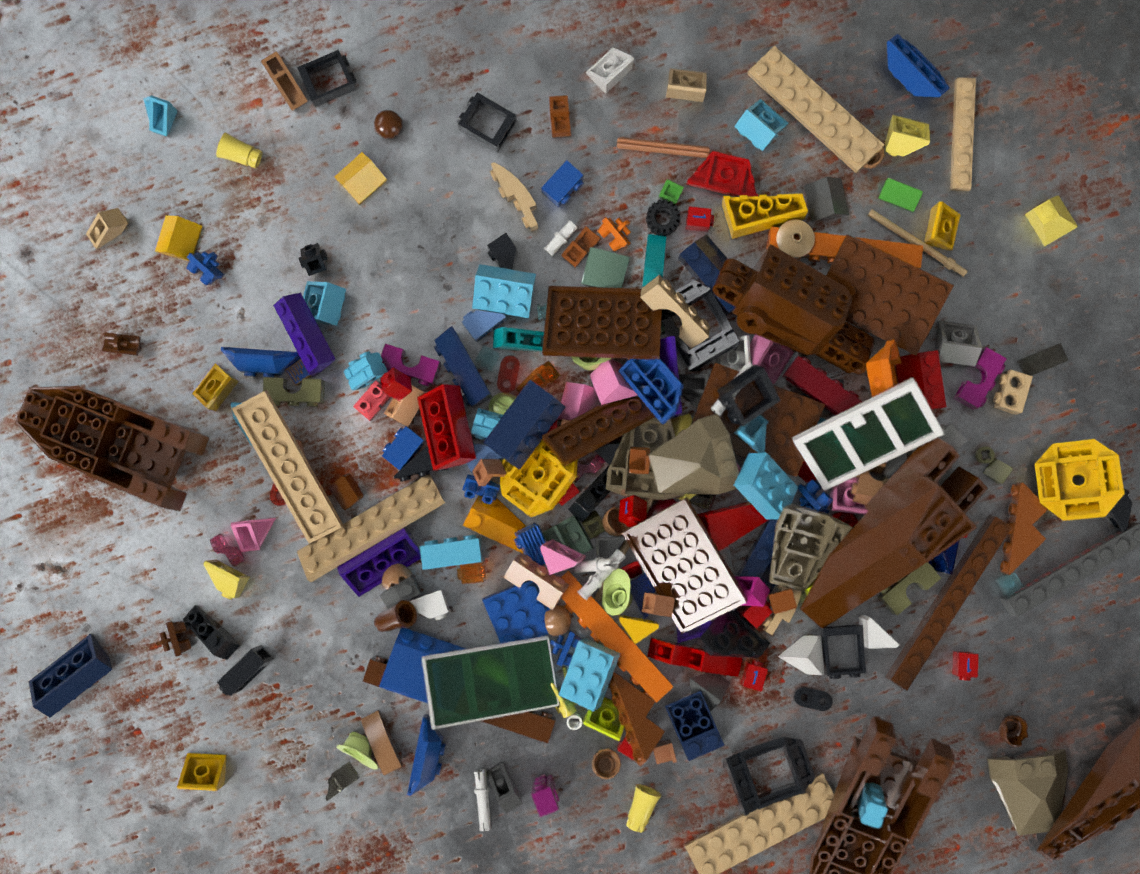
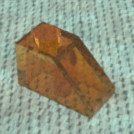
[516,361,561,393]
[457,561,486,584]

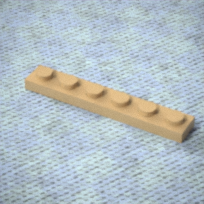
[950,77,976,191]

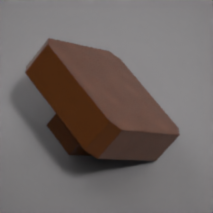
[330,473,364,510]

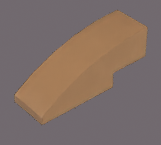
[261,51,308,111]
[361,710,403,775]

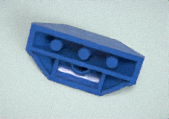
[887,34,950,97]
[221,347,301,378]
[618,358,683,425]
[407,714,446,796]

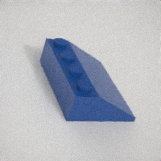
[379,628,474,712]

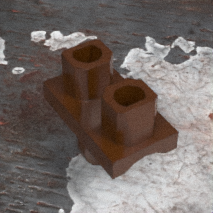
[102,332,141,356]
[156,621,191,657]

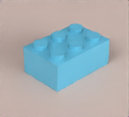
[472,264,536,318]
[734,452,798,519]
[420,535,484,570]
[559,638,621,712]

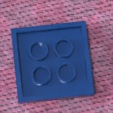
[482,580,550,643]

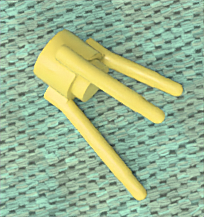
[541,666,577,718]

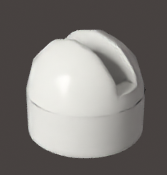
[567,713,582,730]

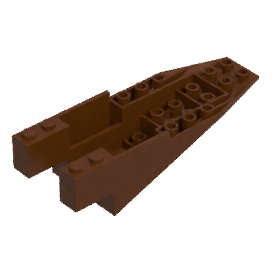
[15,386,210,512]
[800,438,988,628]
[809,716,955,874]
[1037,718,1140,861]

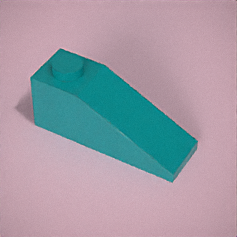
[641,234,666,289]
[493,327,544,352]

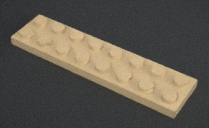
[747,46,884,173]
[231,390,344,544]
[297,475,445,583]
[684,773,834,874]

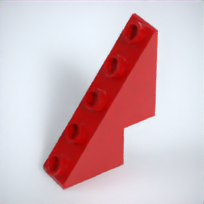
[647,638,742,677]

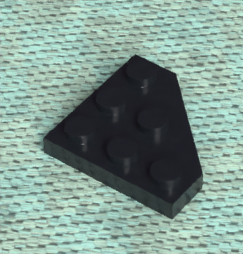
[696,608,770,658]

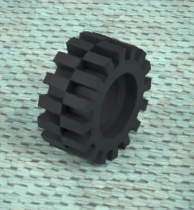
[646,199,681,236]

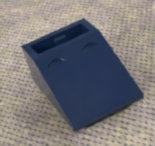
[665,690,725,761]

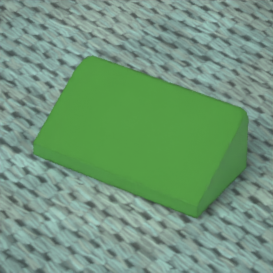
[878,178,923,212]

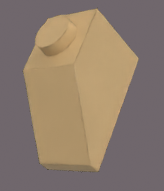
[86,208,128,249]

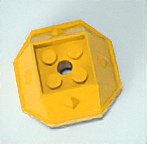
[1035,439,1124,521]
[500,440,578,517]

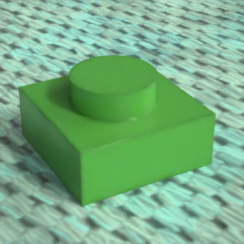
[658,179,684,206]

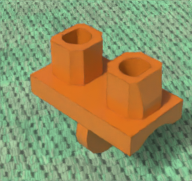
[597,217,632,252]

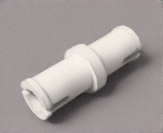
[544,220,578,257]

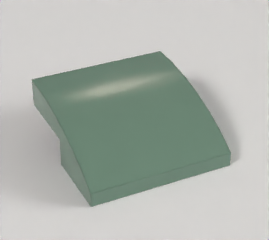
[581,247,629,288]
[542,515,594,554]

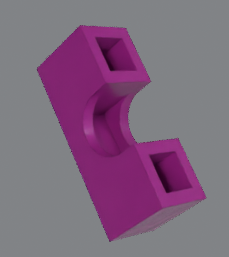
[381,344,442,387]
[953,347,1007,410]
[531,774,560,817]

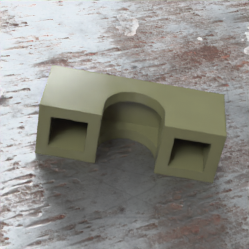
[263,377,325,407]
[877,562,941,616]

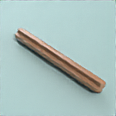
[617,137,710,158]

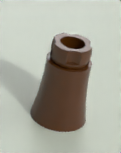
[374,600,417,632]

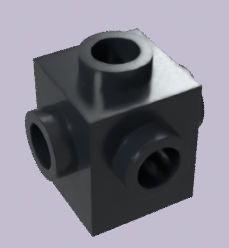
[299,243,328,276]

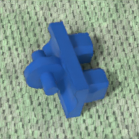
[186,251,224,285]
[462,474,500,504]
[798,479,833,514]
[550,630,582,667]

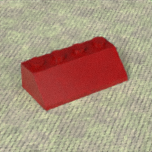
[417,384,476,471]

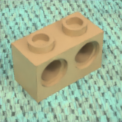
[993,370,1033,415]

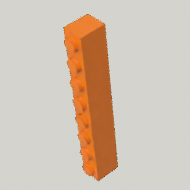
[766,227,923,268]
[561,570,673,703]

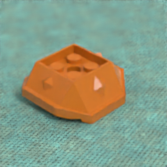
[866,340,912,421]

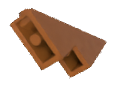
[1000,482,1048,575]
[608,672,665,767]

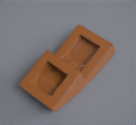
[549,95,571,137]
[561,226,601,268]

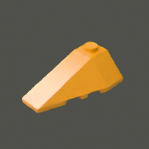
[463,495,527,554]

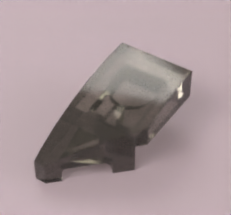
[325,761,360,801]

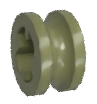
[975,446,995,464]

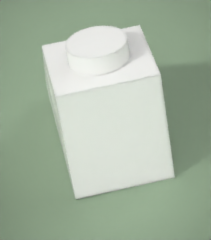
[409,589,450,620]

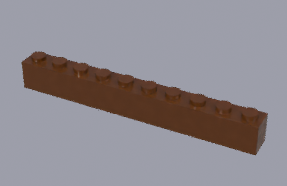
[885,516,1012,691]
[362,655,556,744]

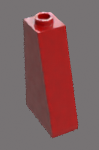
[698,501,770,551]

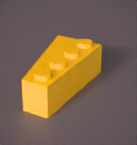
[721,194,808,239]

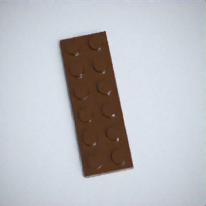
[542,395,656,467]

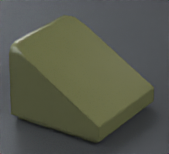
[983,458,1013,484]
[581,510,605,539]

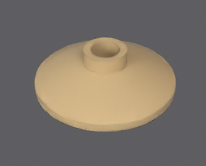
[776,220,815,258]

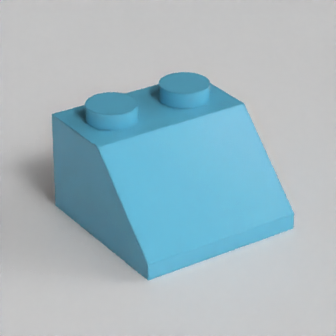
[734,99,788,151]
[303,281,346,326]

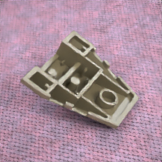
[648,414,739,495]
[606,418,685,500]
[769,504,852,592]
[987,749,1068,835]

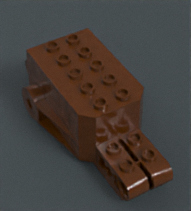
[713,244,875,374]

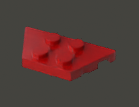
[686,151,758,197]

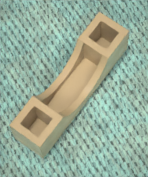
[640,275,710,349]

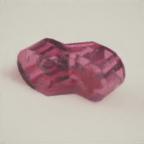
[574,454,606,483]
[210,533,245,567]

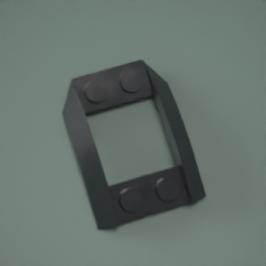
[661,280,741,372]
[723,736,816,816]

